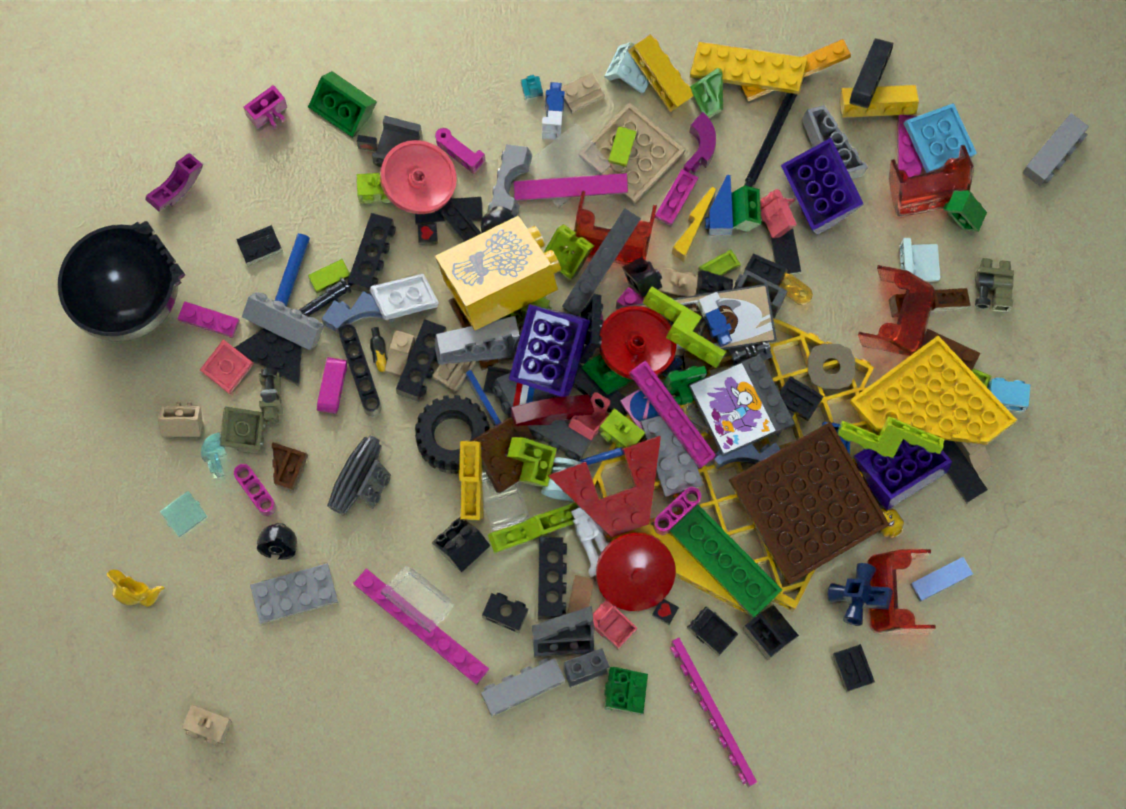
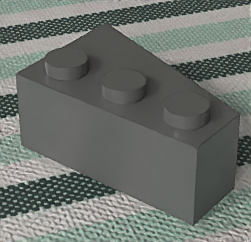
[532,606,594,657]

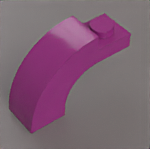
[683,112,716,174]
[145,153,203,211]

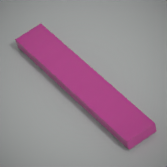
[514,173,628,201]
[629,360,716,468]

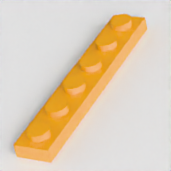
[741,39,851,102]

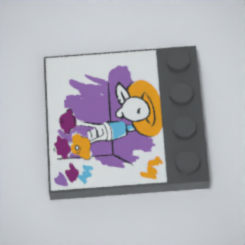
[688,354,795,457]

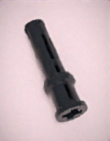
[299,277,352,317]

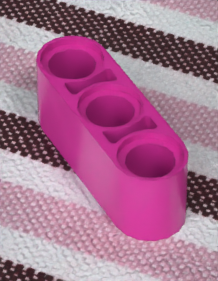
[317,357,348,414]
[234,464,276,516]
[654,487,701,535]

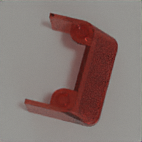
[889,145,974,217]
[573,190,657,265]
[858,265,935,356]
[867,549,936,634]

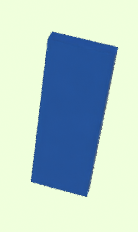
[466,370,501,426]

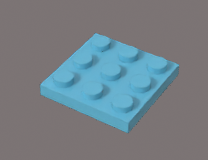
[904,103,977,173]

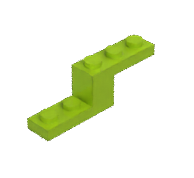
[643,287,726,368]
[838,416,944,458]
[488,503,580,554]

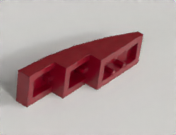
[510,395,594,426]

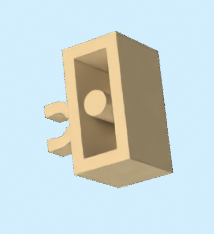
[658,268,698,299]
[158,402,203,437]
[182,705,232,746]

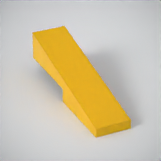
[672,186,716,262]
[459,441,484,520]

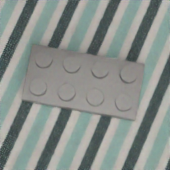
[641,416,703,497]
[250,563,338,624]

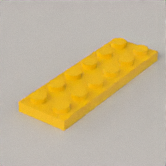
[690,42,808,94]

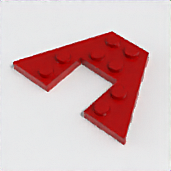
[548,436,661,538]

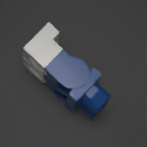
[542,82,565,140]
[697,292,732,347]

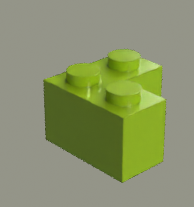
[507,438,557,487]

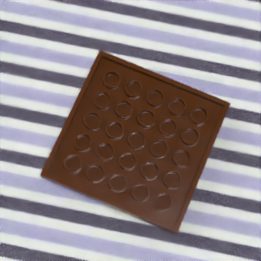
[729,421,890,585]

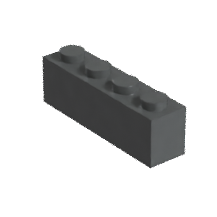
[528,420,592,460]

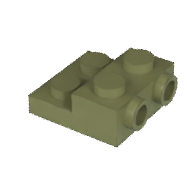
[219,406,266,454]

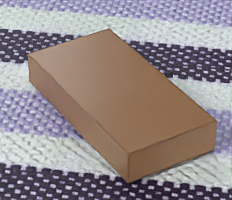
[567,575,594,614]

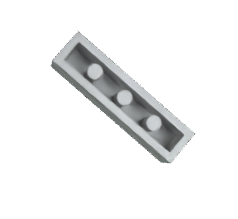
[1023,113,1089,186]
[242,292,324,350]
[481,657,565,717]

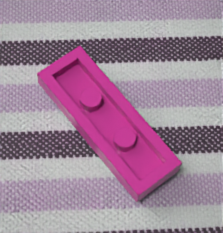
[655,169,698,226]
[177,301,240,338]

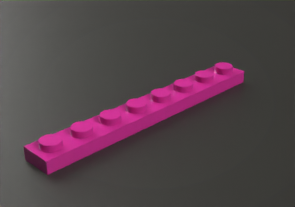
[353,569,489,685]
[670,638,757,788]

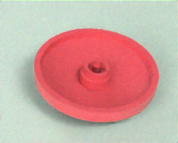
[380,140,457,214]

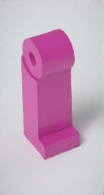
[435,128,486,174]

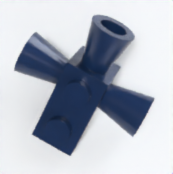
[828,563,893,626]

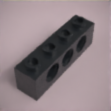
[347,213,396,294]
[396,319,447,402]
[538,537,567,619]

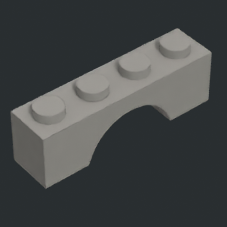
[488,144,533,217]

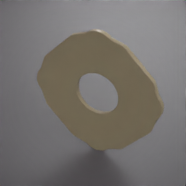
[808,344,855,390]

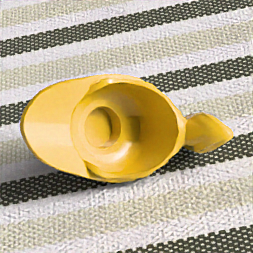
[106,569,165,607]

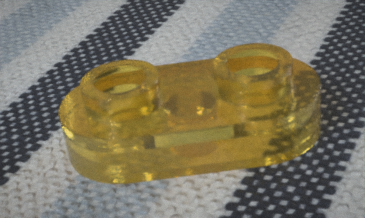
[779,274,813,305]

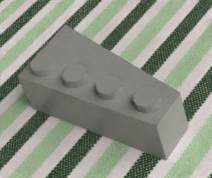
[802,105,868,179]
[434,316,520,365]

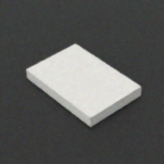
[370,273,439,320]

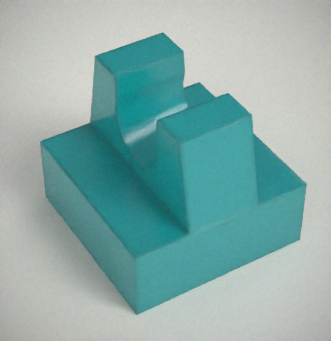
[521,75,543,99]

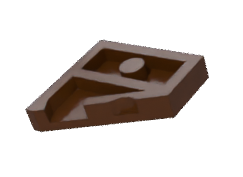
[272,442,308,491]

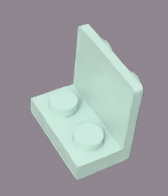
[604,42,649,93]
[899,238,940,282]

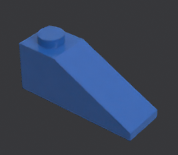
[705,175,733,235]

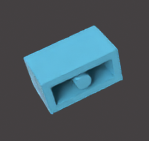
[987,378,1031,412]

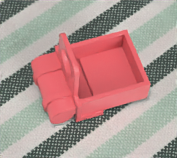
[760,189,797,238]
[568,392,610,441]
[593,600,638,650]

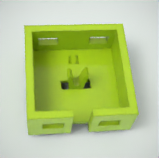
[543,224,594,279]

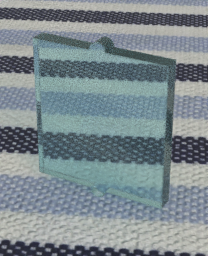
[160,491,208,537]

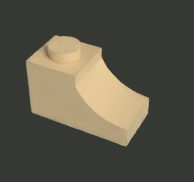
[385,330,415,377]
[956,441,994,475]

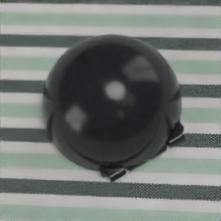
[58,221,185,342]

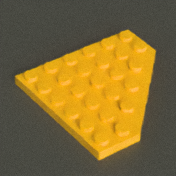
[850,336,1017,445]

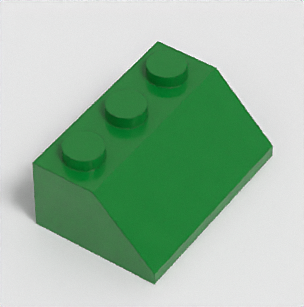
[308,71,377,138]

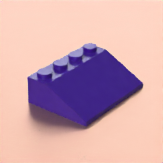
[781,138,864,235]
[509,304,590,397]
[853,439,952,510]

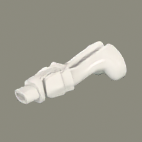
[572,508,608,577]

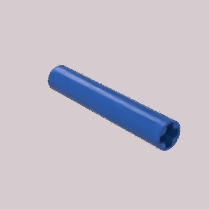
[274,233,310,307]

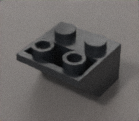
[432,516,491,573]
[742,604,799,660]

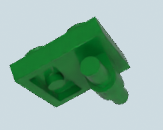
[582,354,632,395]
[663,366,707,405]
[604,667,648,714]

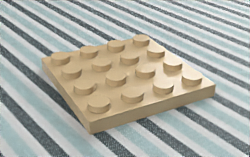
[579,103,685,204]

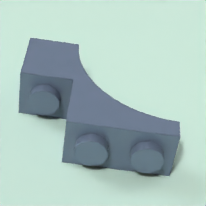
[322,291,396,334]
[712,443,781,469]

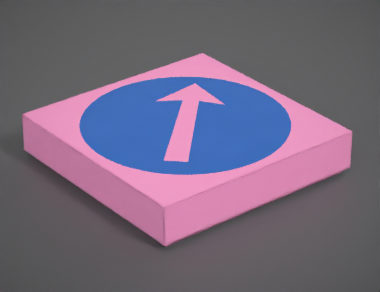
[620,389,660,430]

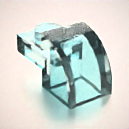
[201,432,227,478]

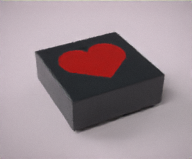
[357,135,378,151]
[417,223,438,245]
[652,599,679,625]

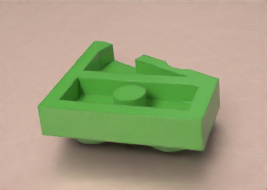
[690,68,723,119]

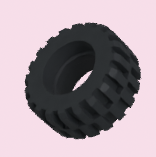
[415,395,490,473]

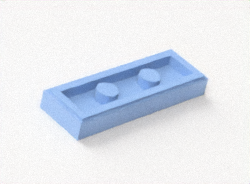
[911,557,973,602]

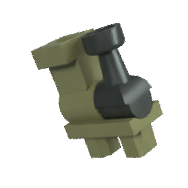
[975,258,1014,312]
[259,368,283,424]

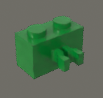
[731,185,763,232]
[943,190,987,232]

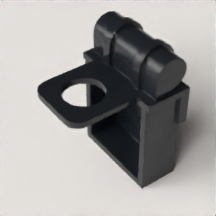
[687,606,738,656]

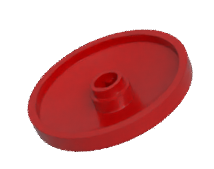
[599,306,677,380]
[596,533,676,611]

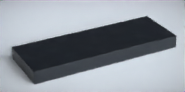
[415,197,483,225]
[769,228,801,276]
[942,440,988,503]

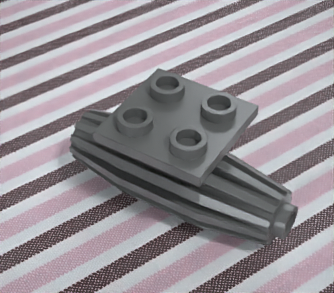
[327,435,391,515]

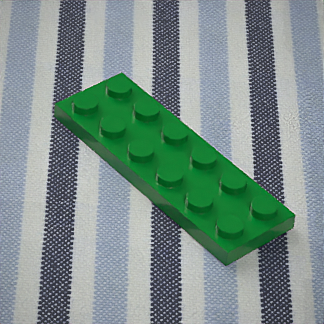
[669,504,782,619]

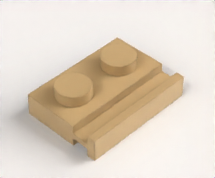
[561,73,605,113]
[432,361,477,393]

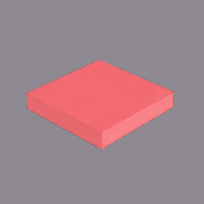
[200,339,255,394]

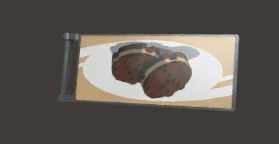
[618,284,777,358]

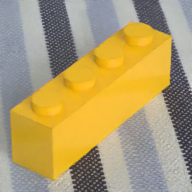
[628,34,694,112]
[839,85,919,118]

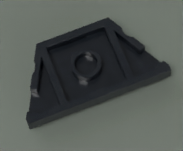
[234,328,302,386]

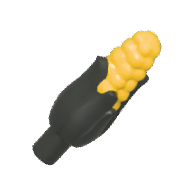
[370,327,388,372]

